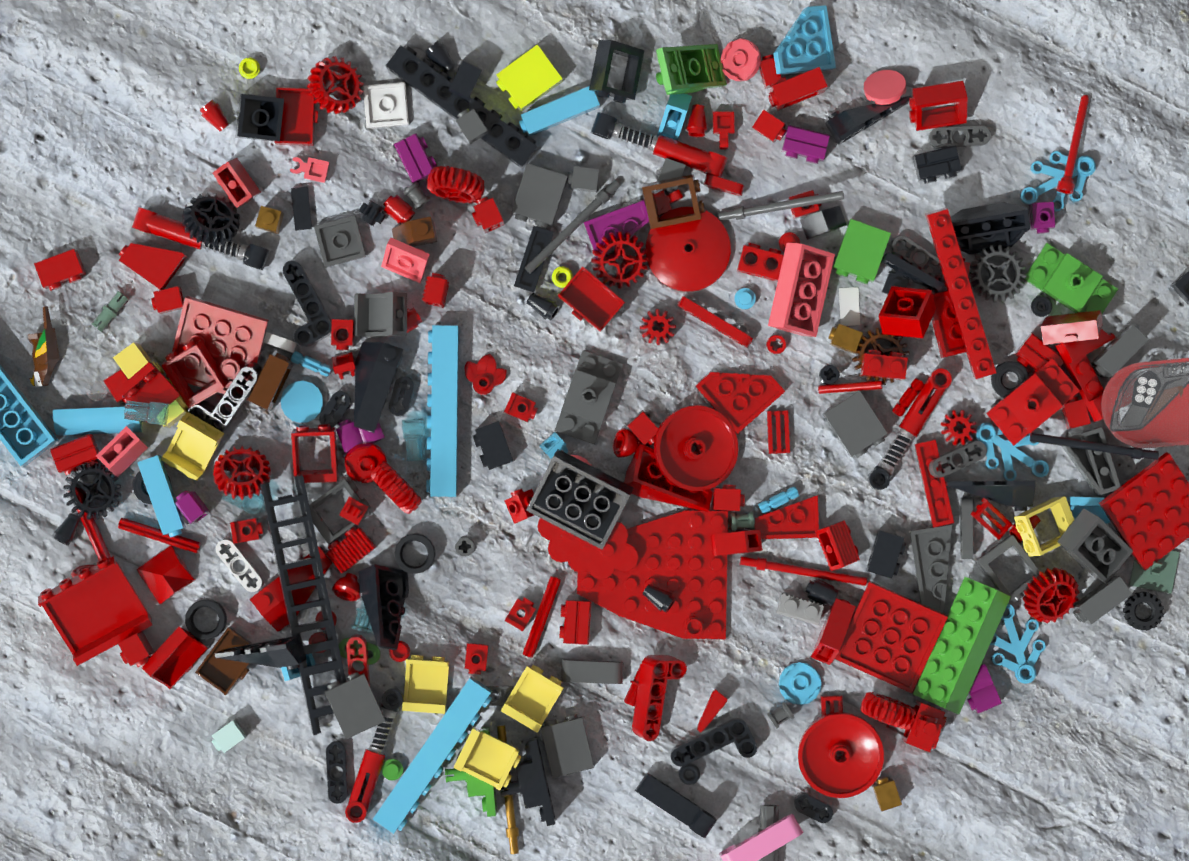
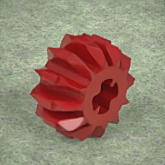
[640,309,676,345]
[940,410,977,446]

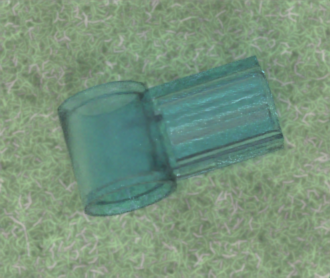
[124,401,169,425]
[402,418,426,461]
[221,493,265,515]

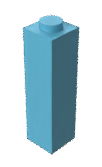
[519,86,600,136]
[137,455,186,538]

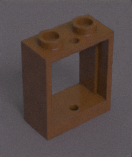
[642,174,705,229]
[248,353,294,411]

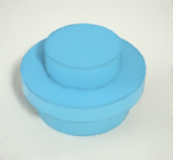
[734,288,756,310]

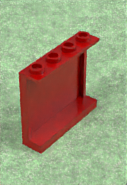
[38,556,153,666]

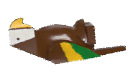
[27,306,60,387]

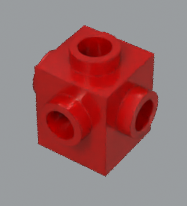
[504,488,534,524]

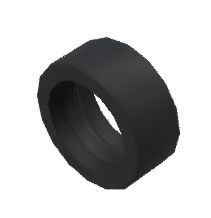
[394,533,436,574]
[185,599,227,640]

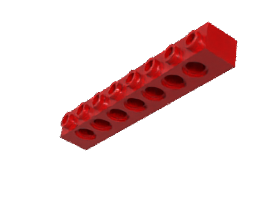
[925,207,996,379]

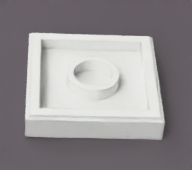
[363,82,409,129]

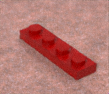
[914,440,954,528]

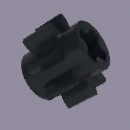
[358,200,386,227]

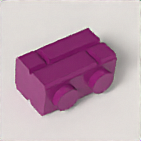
[781,125,830,164]
[394,133,438,184]

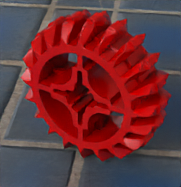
[307,56,364,114]
[427,166,485,204]
[591,231,649,289]
[213,445,271,500]
[371,462,422,514]
[1022,567,1080,624]
[860,692,917,730]

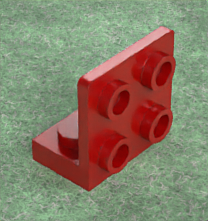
[116,362,180,423]

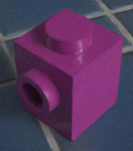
[1029,202,1055,234]

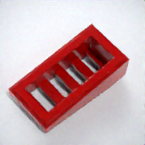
[697,689,728,733]

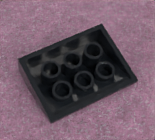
[526,449,634,549]

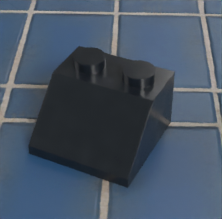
[235,94,284,142]

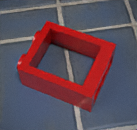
[768,67,828,111]
[909,81,968,131]
[161,340,229,408]
[291,424,339,483]

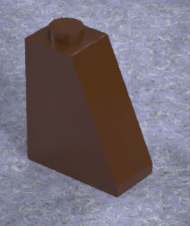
[392,217,437,247]

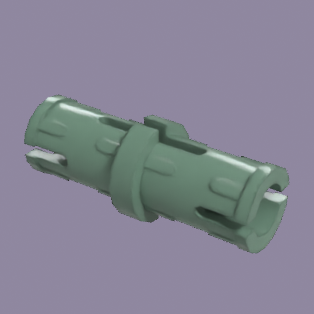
[91,291,129,332]

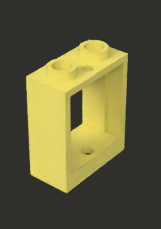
[1014,496,1074,556]

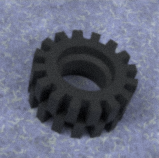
[1123,592,1164,631]

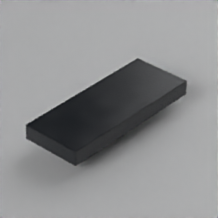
[291,187,312,231]

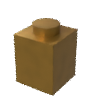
[255,206,284,234]
[828,324,863,354]
[872,777,902,811]

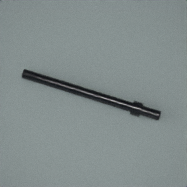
[1030,433,1159,460]

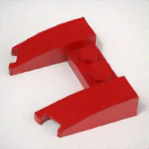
[1056,328,1137,422]

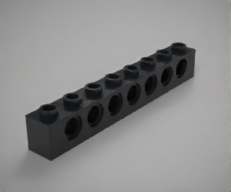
[385,45,538,169]

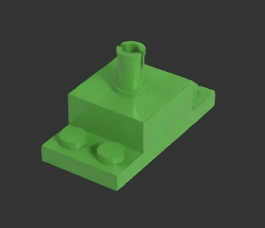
[656,44,727,95]
[1023,243,1118,314]
[445,727,497,817]

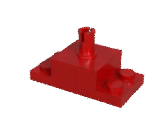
[986,358,1080,446]

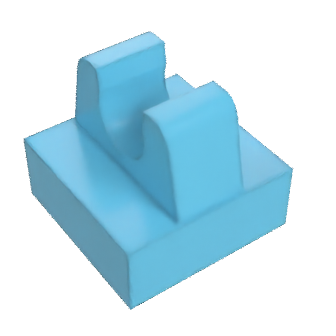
[540,432,568,459]

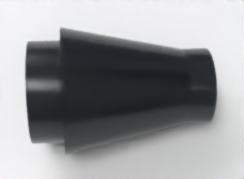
[425,40,455,72]
[526,293,559,320]
[54,513,81,546]
[642,584,676,613]

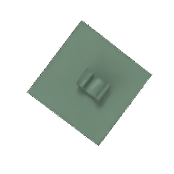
[1129,551,1180,594]

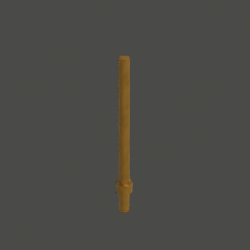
[497,725,519,854]

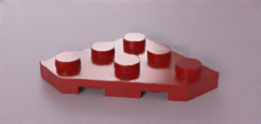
[695,372,786,434]

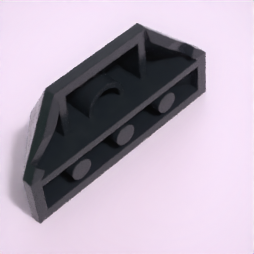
[950,202,1030,254]

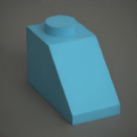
[657,94,692,141]

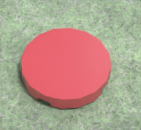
[721,38,761,82]
[864,70,906,105]

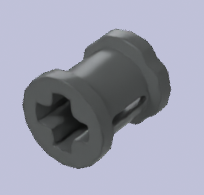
[403,182,431,210]
[455,537,475,557]
[767,701,795,729]

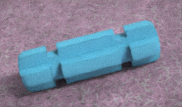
[291,351,332,377]
[758,487,799,513]

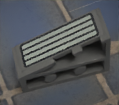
[1062,427,1121,495]

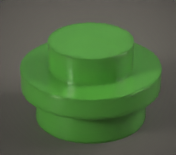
[382,759,403,780]

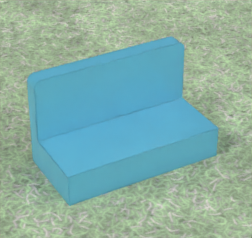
[1067,497,1110,524]

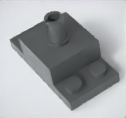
[555,350,623,445]

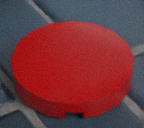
[344,443,388,483]

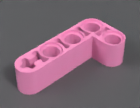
[719,813,803,861]

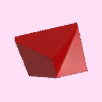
[136,545,195,604]

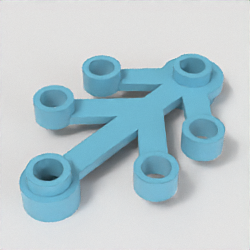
[1020,151,1096,212]
[975,423,1049,481]
[990,604,1046,684]

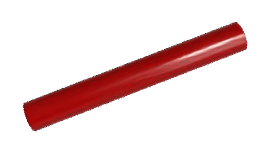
[818,380,883,394]

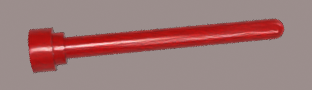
[1056,94,1089,194]

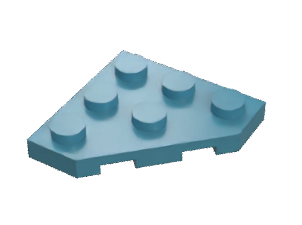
[773,5,836,75]

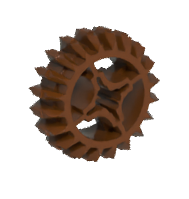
[852,328,910,385]

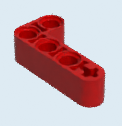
[632,655,687,741]

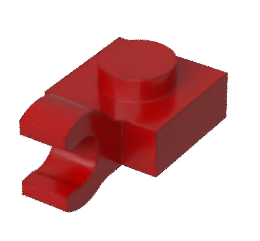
[713,112,735,150]
[644,190,683,216]

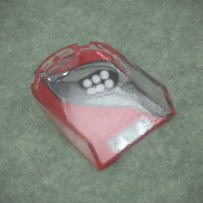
[1101,358,1189,449]

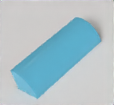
[53,406,142,436]

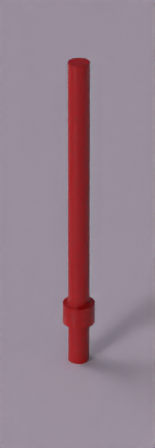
[740,556,867,586]

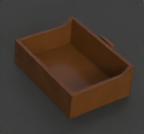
[195,627,252,695]

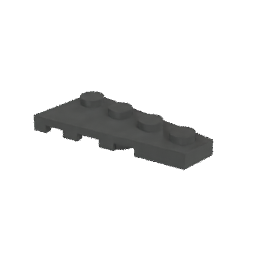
[909,525,952,613]

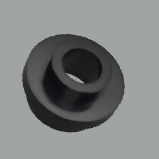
[1031,296,1052,317]
[679,763,700,785]

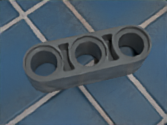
[561,660,624,684]

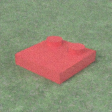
[381,237,430,283]

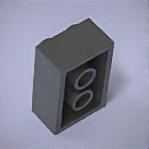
[1057,509,1133,584]

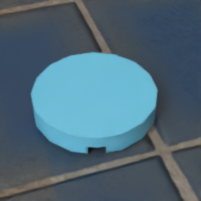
[281,381,324,423]
[778,662,821,705]

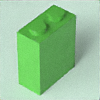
[832,219,891,285]

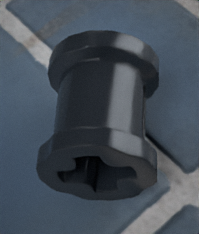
[819,365,839,385]

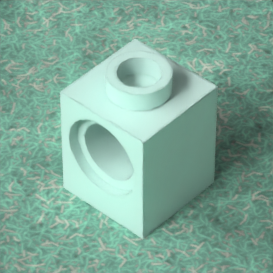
[212,719,247,753]

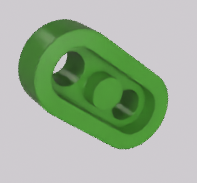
[339,637,381,665]

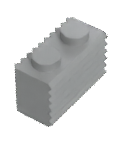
[776,593,824,625]

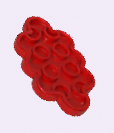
[537,518,638,579]

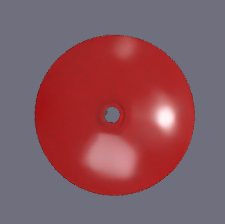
[646,206,731,292]
[654,405,738,491]
[798,712,884,798]

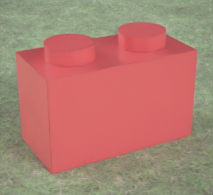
[96,426,148,477]

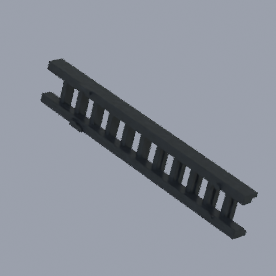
[259,474,346,736]

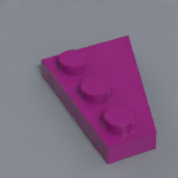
[583,200,649,257]

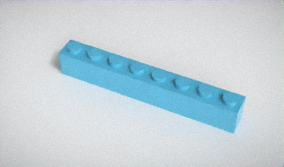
[426,325,459,497]
[373,676,492,834]

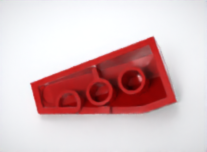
[624,444,713,512]
[249,546,332,632]

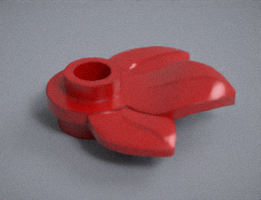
[464,354,507,395]

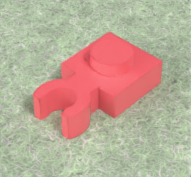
[290,157,330,183]

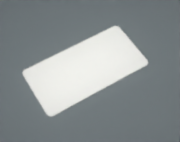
[839,287,860,326]

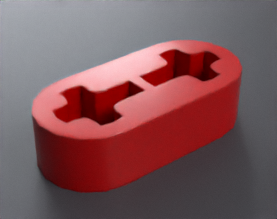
[703,174,745,196]

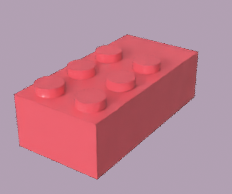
[768,243,835,337]

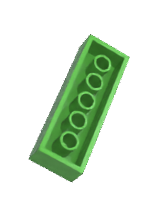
[913,577,1011,715]

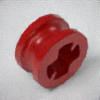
[766,335,786,354]

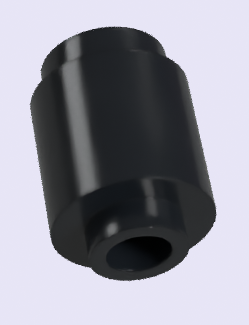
[805,578,839,606]

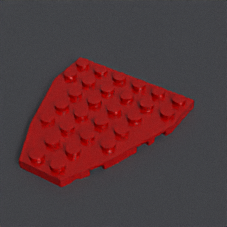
[577,510,728,639]

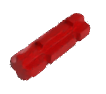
[892,378,924,417]

